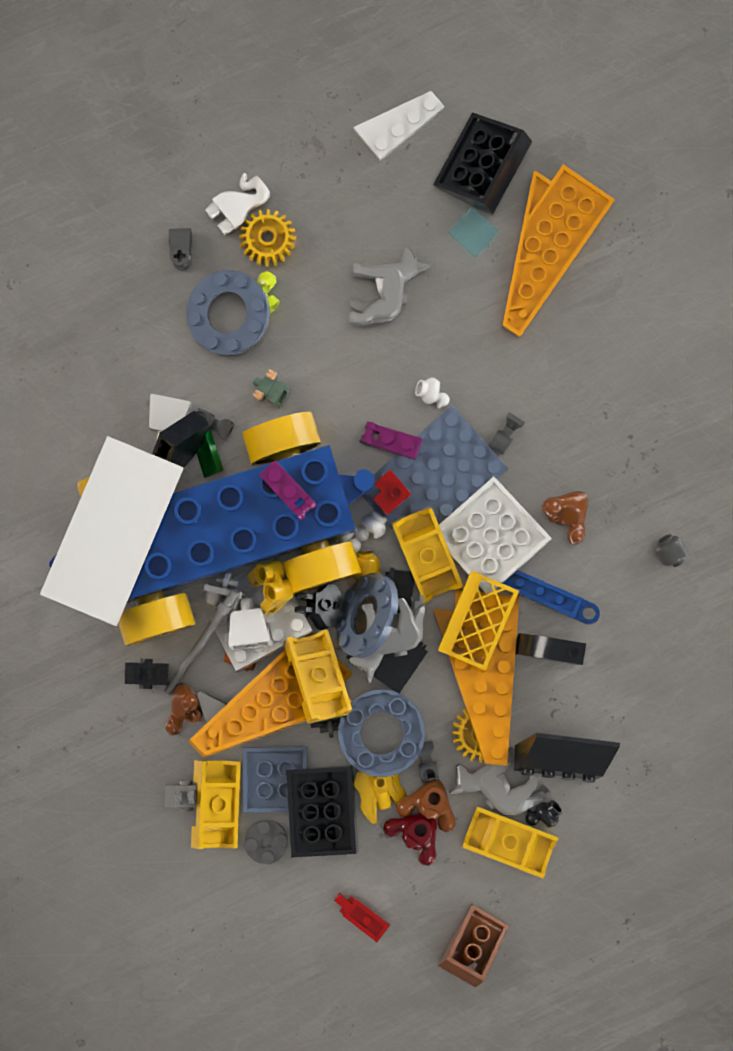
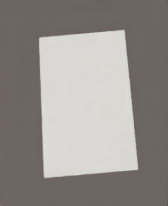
[40,436,184,626]

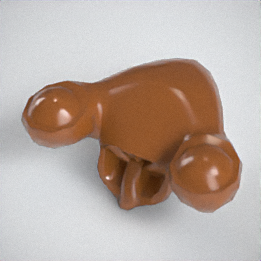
[541,491,588,544]
[165,683,203,735]
[396,780,456,832]

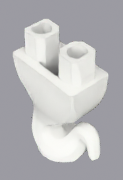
[205,173,270,236]

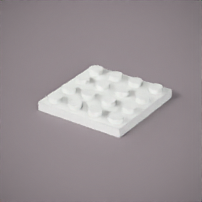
[439,477,552,594]
[198,558,313,673]

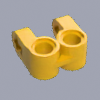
[247,560,293,615]

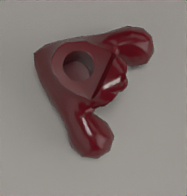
[383,813,437,866]

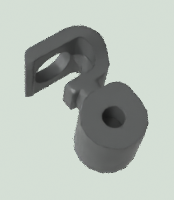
[197,408,235,441]
[489,412,525,454]
[418,740,439,783]

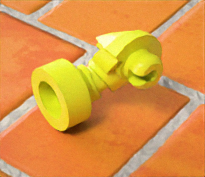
[257,271,280,314]

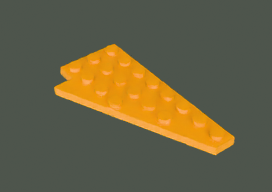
[434,590,520,766]
[188,633,353,758]

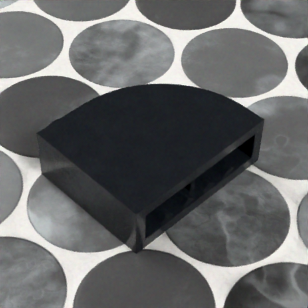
[152,411,209,468]
[515,633,586,665]
[346,641,428,693]

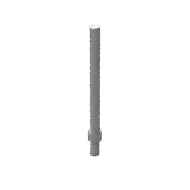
[164,588,239,695]

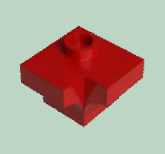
[373,470,411,515]

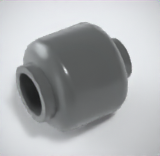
[655,534,687,567]

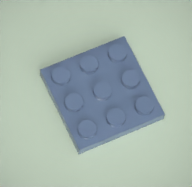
[243,747,308,813]

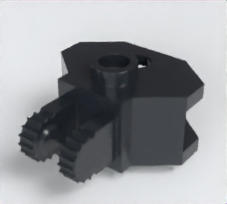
[294,584,343,630]
[125,659,169,689]

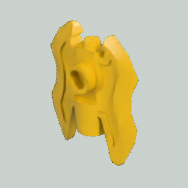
[353,770,407,824]

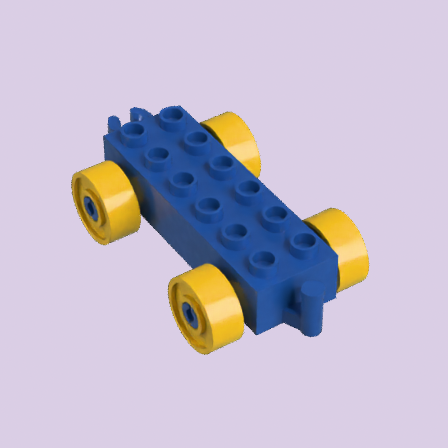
[49,412,374,646]

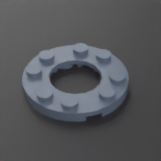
[187,270,270,356]
[335,573,398,658]
[338,689,425,777]

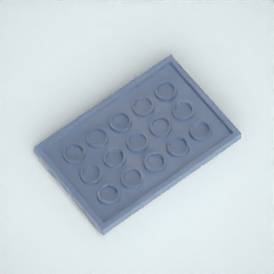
[361,406,509,533]

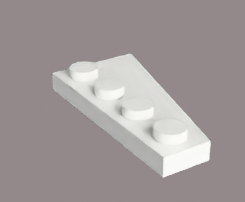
[353,91,445,161]

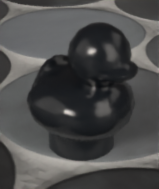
[525,800,563,828]

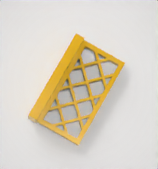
[437,570,519,671]

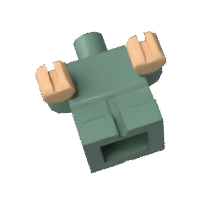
[253,369,291,409]

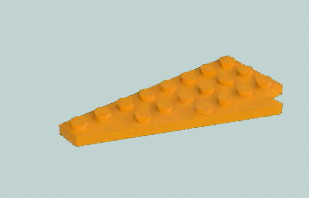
[502,164,615,338]

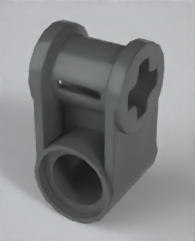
[169,228,192,270]

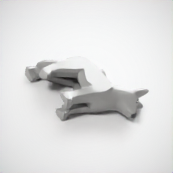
[349,248,430,326]
[349,595,425,683]
[449,747,552,816]

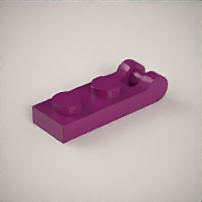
[359,421,423,460]
[259,460,318,520]

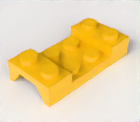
[390,506,463,603]
[284,629,352,724]
[191,760,241,849]
[462,806,559,879]

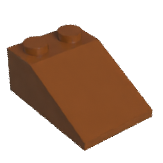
[438,904,509,987]

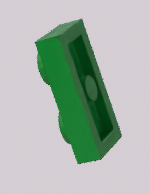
[196,430,224,478]

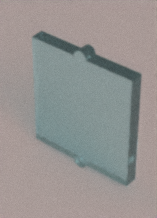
[449,207,499,257]

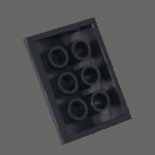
[433,112,532,214]
[514,733,620,783]
[286,765,358,858]

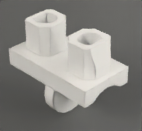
[204,572,247,610]

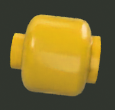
[354,551,381,579]

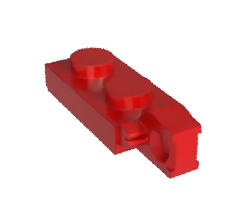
[334,893,390,942]

